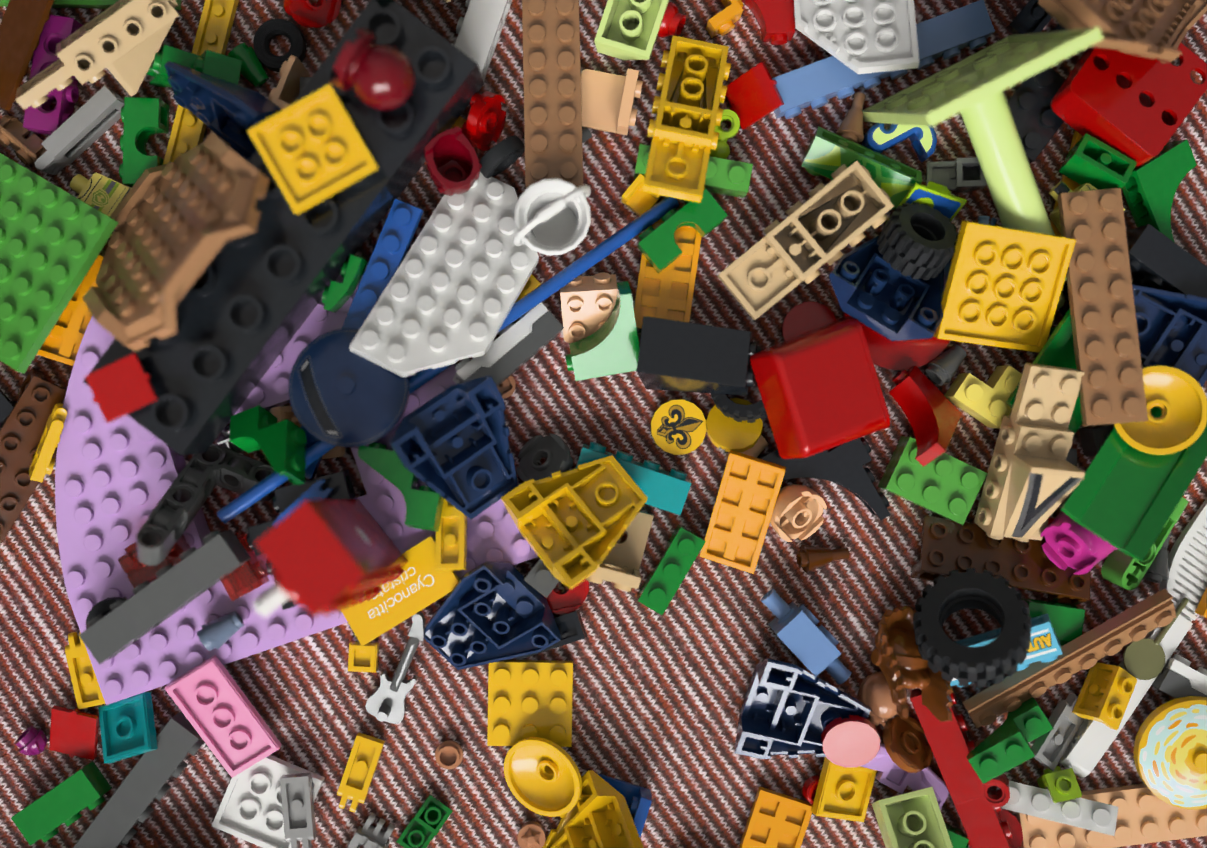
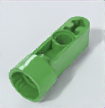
[1101,497,1189,590]

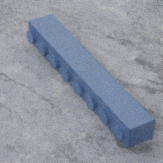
[772,0,995,119]

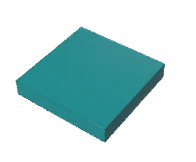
[98,692,158,764]

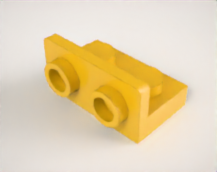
[1072,662,1137,730]

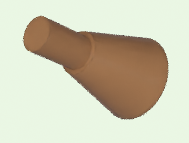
[836,92,866,143]

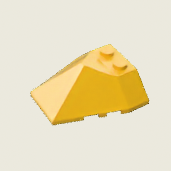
[501,455,648,589]
[542,770,643,848]

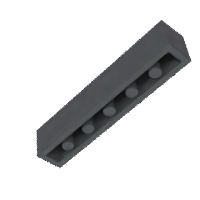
[79,529,251,664]
[73,711,205,848]

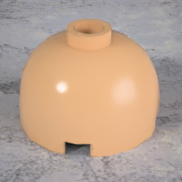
[770,484,827,542]

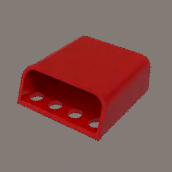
[1051,43,1207,169]
[750,316,890,459]

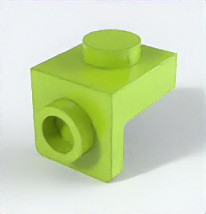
[1037,766,1082,803]

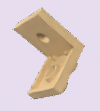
[586,511,654,592]

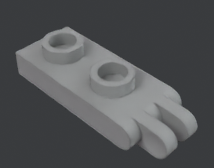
[1031,693,1084,771]
[280,773,316,848]

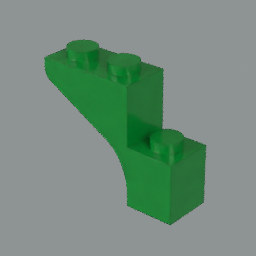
[146,45,242,87]
[229,405,307,485]
[358,443,444,532]
[967,697,1053,784]

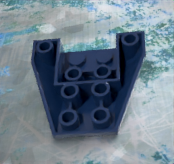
[164,61,282,162]
[829,235,944,341]
[424,562,561,670]

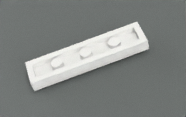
[996,781,1118,836]

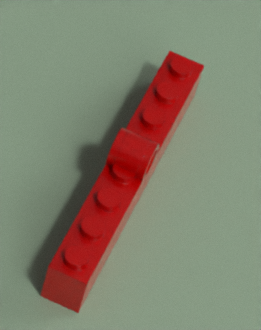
[910,687,1019,848]

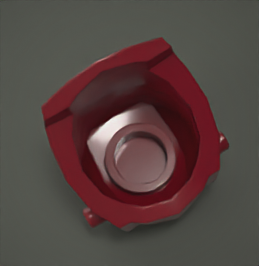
[424,127,482,196]

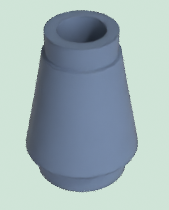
[197,611,244,651]

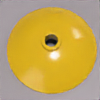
[1113,366,1207,455]
[504,737,582,817]

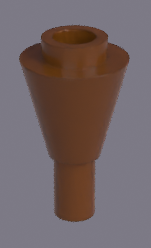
[796,545,850,573]

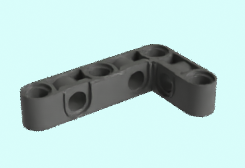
[137,444,275,566]

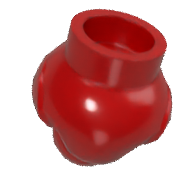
[657,2,686,38]

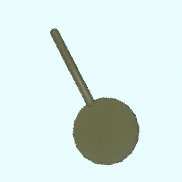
[1123,597,1189,680]

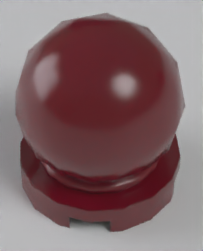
[332,27,415,110]

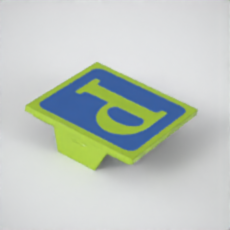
[885,181,967,224]

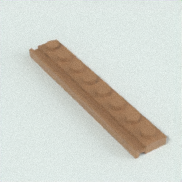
[962,588,1176,729]

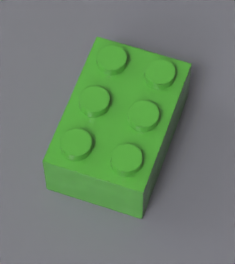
[878,436,987,525]

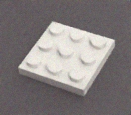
[212,755,325,848]

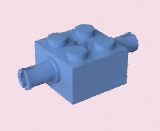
[761,589,851,685]

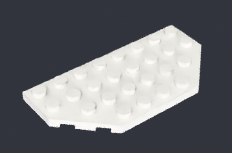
[794,0,919,74]
[349,172,539,377]

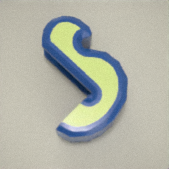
[862,123,937,162]

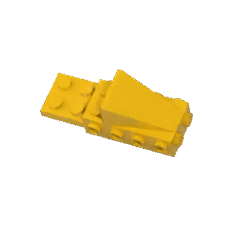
[642,35,731,203]

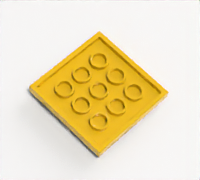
[934,221,1076,353]

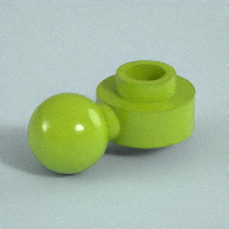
[710,109,740,159]

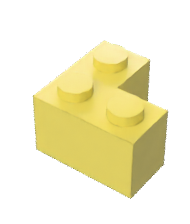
[944,365,1022,429]

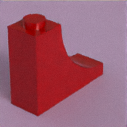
[741,0,795,45]
[888,365,962,467]

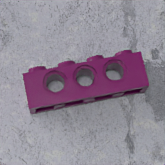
[23,15,83,136]

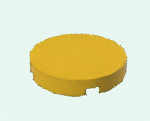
[706,398,763,453]

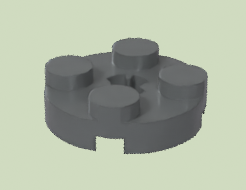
[516,433,573,482]

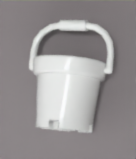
[513,178,591,255]

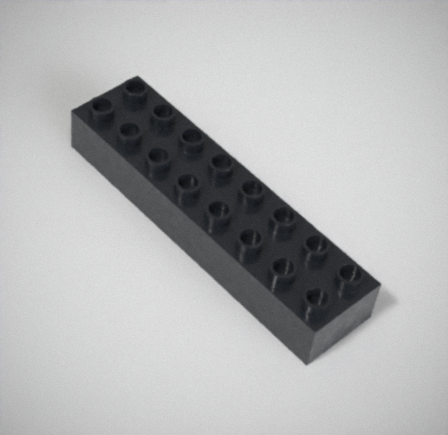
[83,0,484,455]

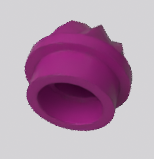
[14,726,47,756]

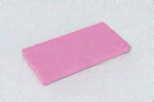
[164,655,282,778]

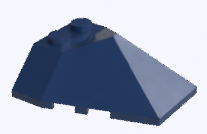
[1132,285,1207,387]
[389,375,518,520]
[734,658,871,759]

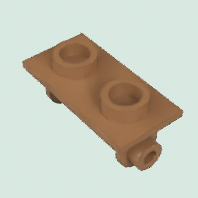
[0,115,47,172]

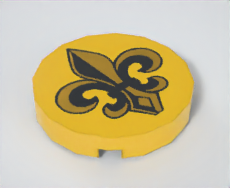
[651,399,707,455]

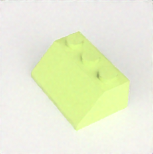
[594,0,669,60]
[872,787,953,848]

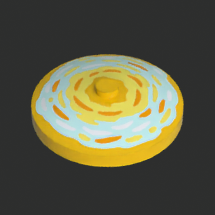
[1133,696,1207,810]

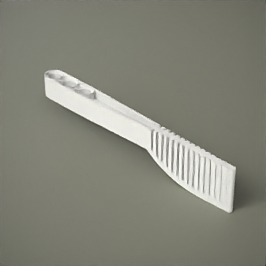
[1059,498,1207,778]

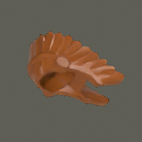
[871,606,954,722]

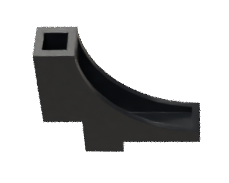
[757,437,890,521]
[247,470,356,610]

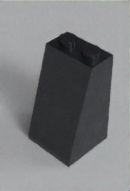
[637,316,757,396]

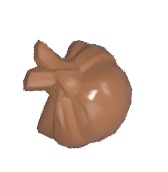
[857,671,907,727]

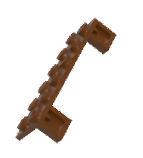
[0,0,54,111]
[0,367,67,544]
[911,516,1090,606]

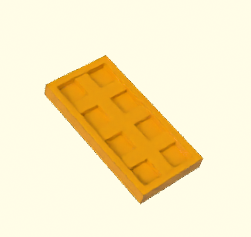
[634,219,702,329]
[36,255,104,366]
[700,450,787,574]
[739,786,813,848]

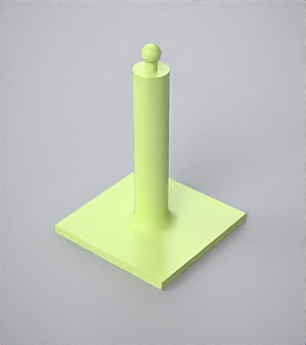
[862,27,1103,310]

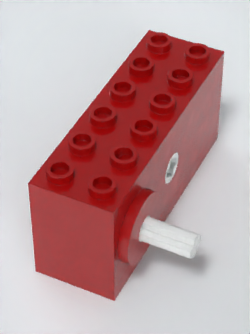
[252,499,408,618]

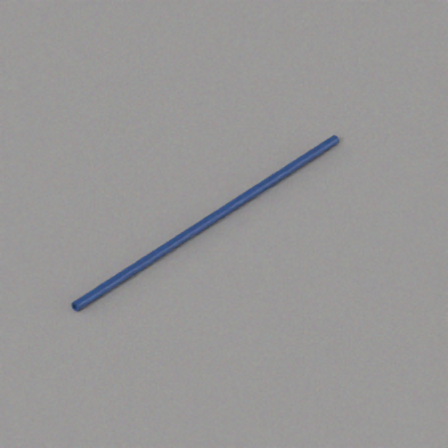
[216,196,679,524]

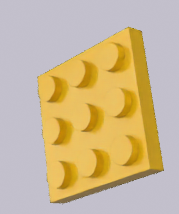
[247,83,379,215]
[487,660,573,747]

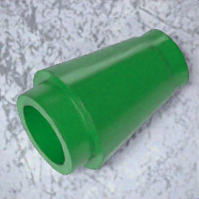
[227,43,269,88]

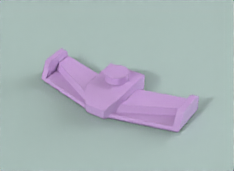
[860,744,950,810]

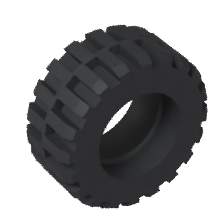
[913,568,1032,687]

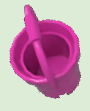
[1041,492,1119,575]

